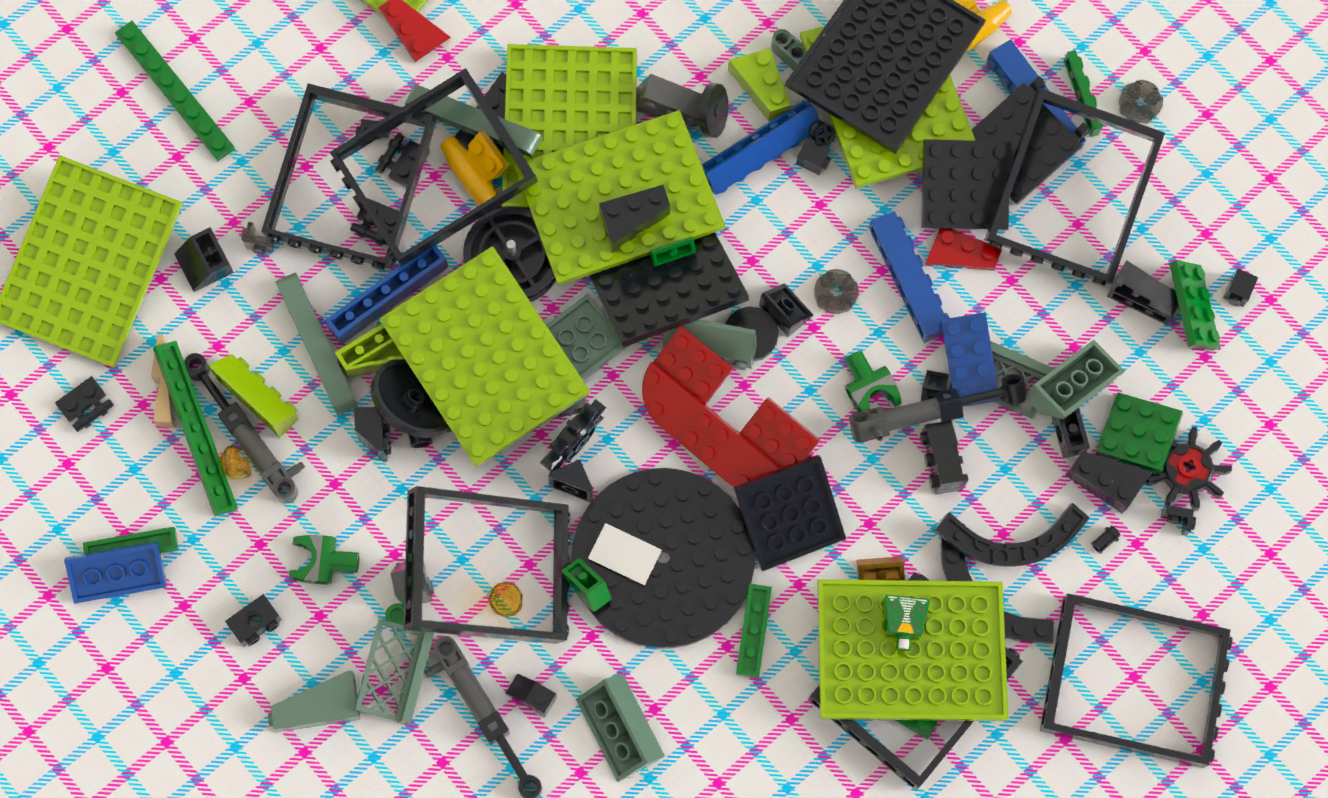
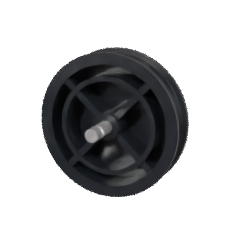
[463,206,556,302]

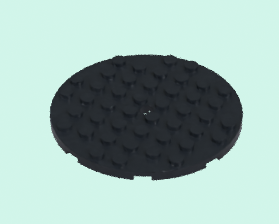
[572,468,755,649]

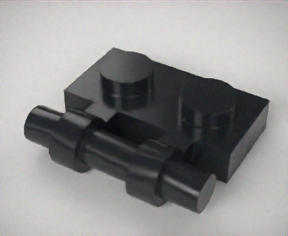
[375,133,430,187]
[350,198,399,246]
[55,376,115,432]

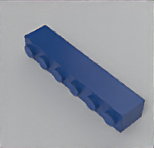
[986,39,1086,149]
[702,100,820,195]
[869,211,950,343]
[325,246,448,345]

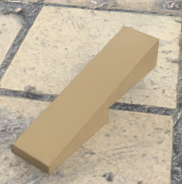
[151,334,175,428]

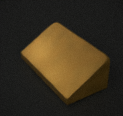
[857,556,905,580]

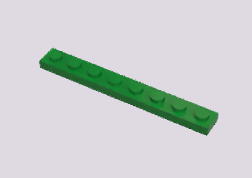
[115,21,235,162]
[153,341,238,517]

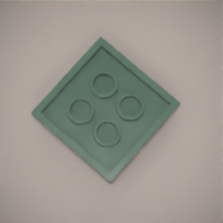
[546,294,629,381]

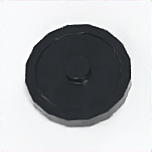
[698,83,728,138]
[725,306,779,362]

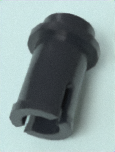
[1091,526,1121,554]

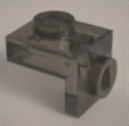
[241,222,274,255]

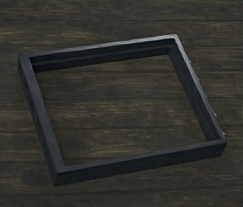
[330,68,538,266]
[261,83,436,271]
[984,88,1165,286]
[403,486,570,644]
[808,572,1023,791]
[1040,593,1233,768]

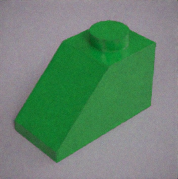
[561,558,612,612]

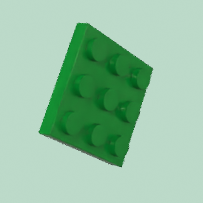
[1096,392,1183,473]

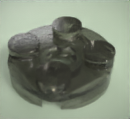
[1119,80,1163,124]
[814,269,859,314]

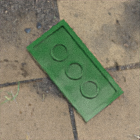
[1169,260,1221,351]

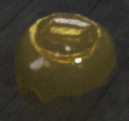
[221,445,251,479]
[488,581,523,617]

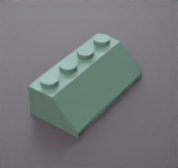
[663,320,757,370]
[1025,340,1125,419]
[576,673,665,782]

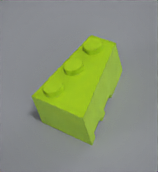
[728,48,791,121]
[334,324,405,378]

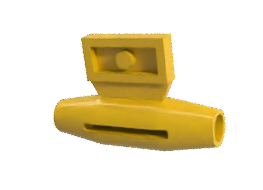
[954,0,1012,53]
[440,131,509,210]

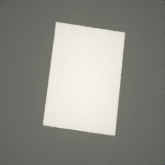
[588,523,662,585]

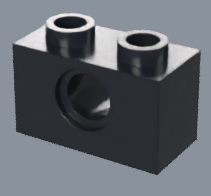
[1052,408,1090,458]
[225,594,282,647]

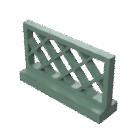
[950,341,1055,419]
[354,619,434,725]

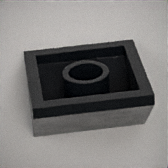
[759,283,814,337]
[548,460,593,503]

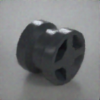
[808,120,836,146]

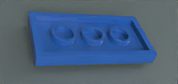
[941,312,1000,407]
[64,541,167,604]

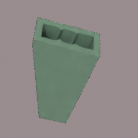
[268,671,360,732]

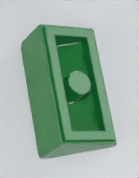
[649,236,696,267]

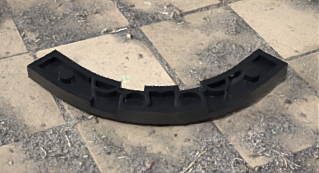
[933,503,1090,567]
[940,524,1054,644]

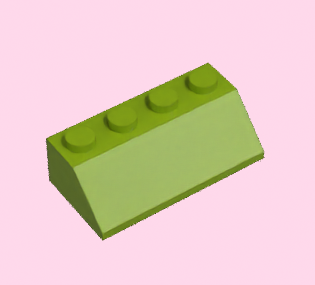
[209,354,299,438]

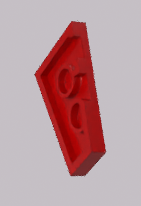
[378,0,451,62]
[925,228,1002,271]

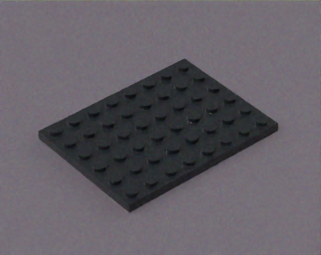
[785,0,986,154]

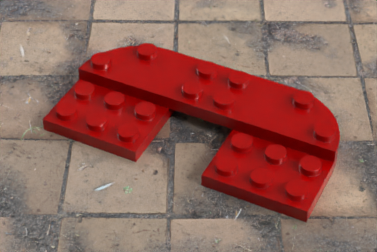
[642,326,821,487]

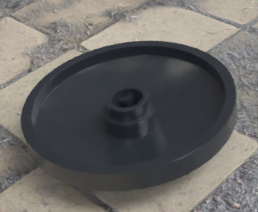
[371,360,449,438]

